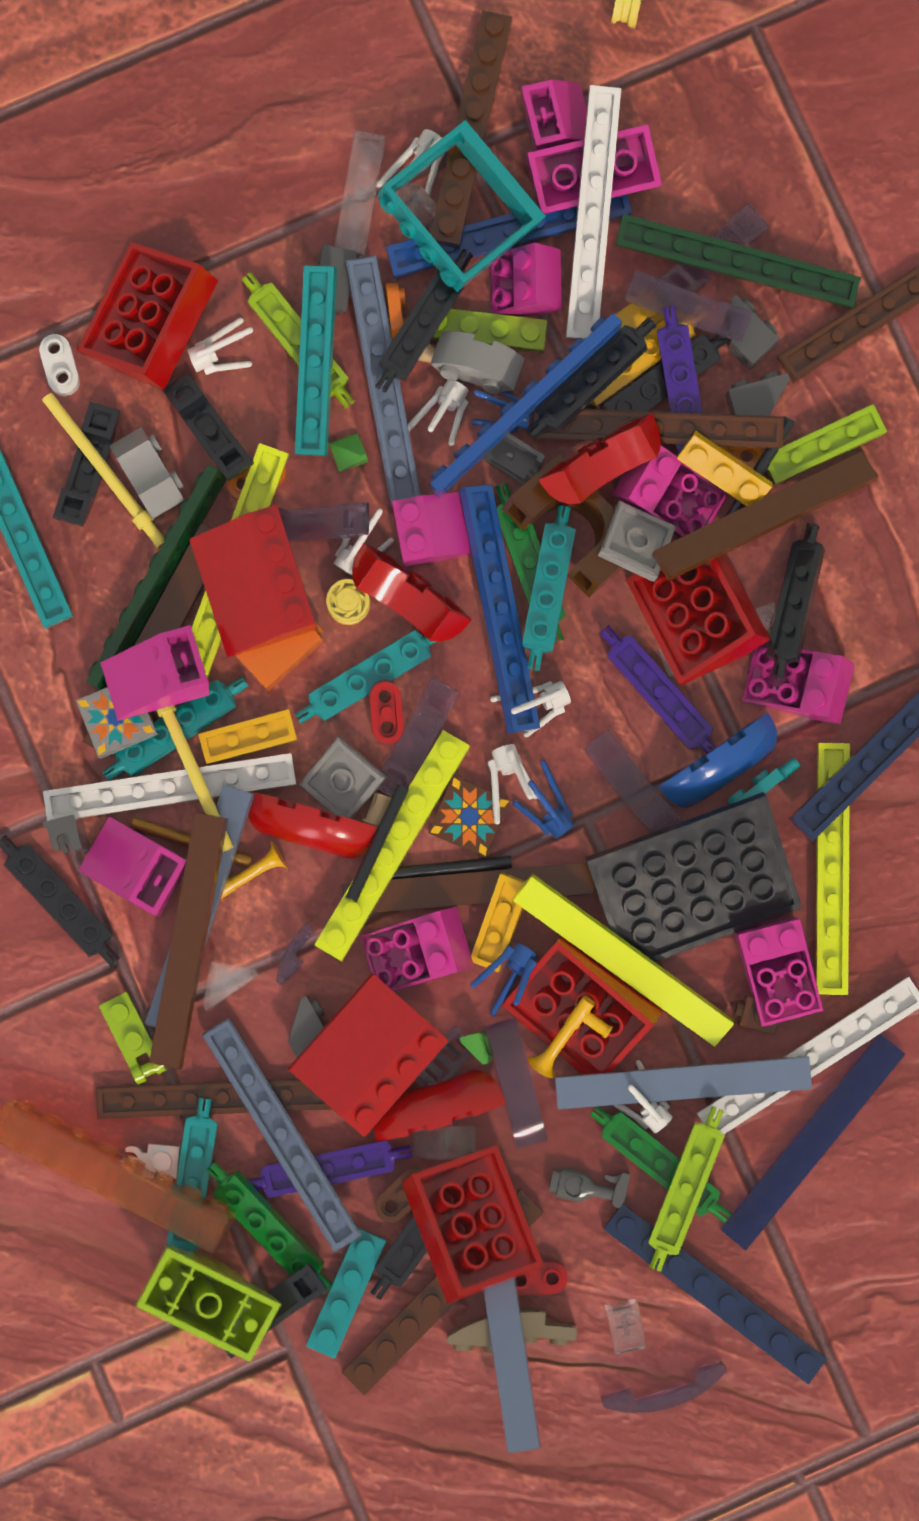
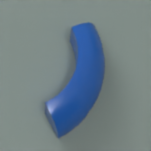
[658,712,777,808]

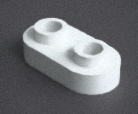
[39,334,80,396]

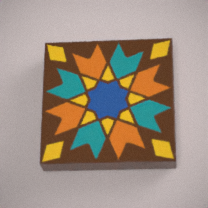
[429,776,511,858]

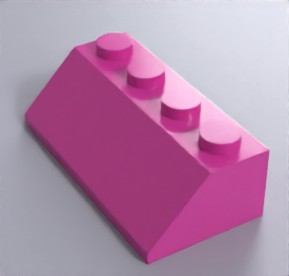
[525,124,662,214]

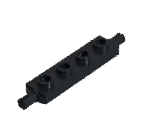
[375,249,474,393]
[526,317,657,440]
[602,329,730,411]
[766,523,825,680]
[0,835,120,967]
[370,1152,473,1300]

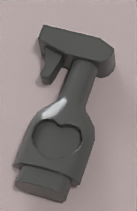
[548,1167,631,1208]

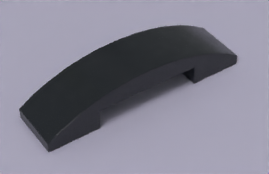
[163,373,254,481]
[53,402,120,527]
[225,1263,329,1359]

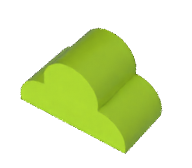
[135,1245,281,1362]

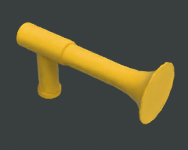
[221,841,289,899]
[527,996,613,1078]

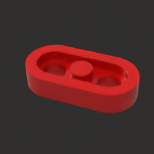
[369,680,404,744]
[516,1261,568,1296]

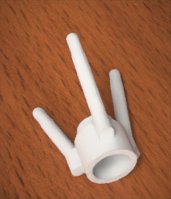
[377,129,445,197]
[187,318,253,375]
[408,379,469,446]
[333,507,394,577]
[490,681,571,738]
[488,744,538,824]
[613,1060,673,1133]

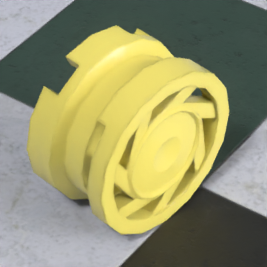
[611,0,641,28]
[326,579,370,625]

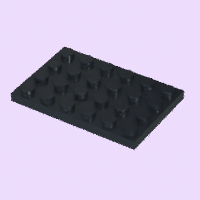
[585,792,802,962]

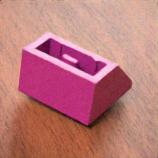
[521,79,587,151]
[491,242,562,316]

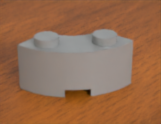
[430,331,525,394]
[110,427,184,519]

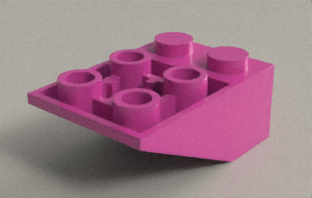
[612,445,728,538]
[100,625,209,721]
[742,643,855,724]
[78,817,186,917]
[360,907,475,991]
[734,916,824,1027]

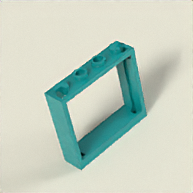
[377,120,546,292]

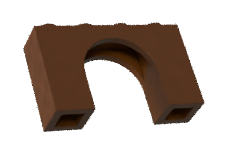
[502,454,622,598]

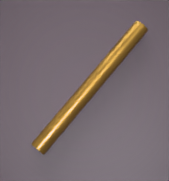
[131,817,253,867]

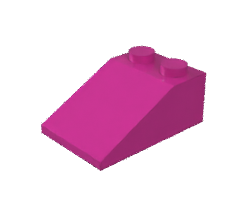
[392,492,472,568]

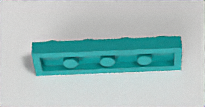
[306,1227,386,1359]

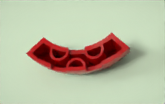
[539,412,661,505]
[352,543,472,642]
[248,791,377,859]
[374,1069,506,1141]

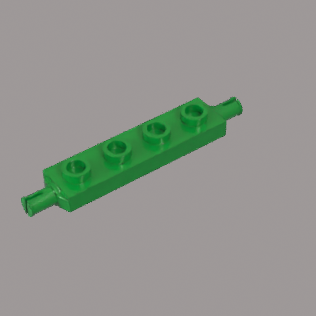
[495,483,566,644]
[589,1106,732,1224]
[206,1161,333,1294]

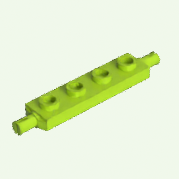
[241,272,355,409]
[648,1106,725,1271]

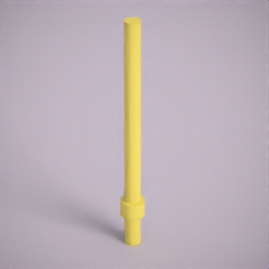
[42,392,165,548]
[156,705,234,852]

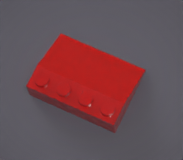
[76,242,218,390]
[189,504,317,658]
[625,554,771,685]
[502,936,663,1074]
[287,973,449,1137]
[401,1145,544,1304]

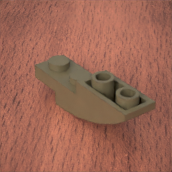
[447,1308,577,1353]

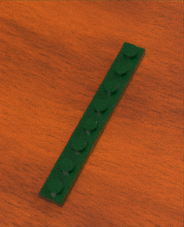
[614,213,861,309]
[86,464,227,690]

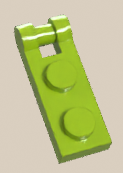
[99,992,167,1085]

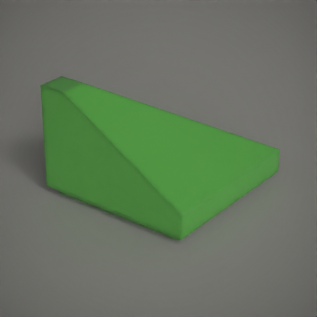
[329,433,368,473]
[460,1030,494,1064]

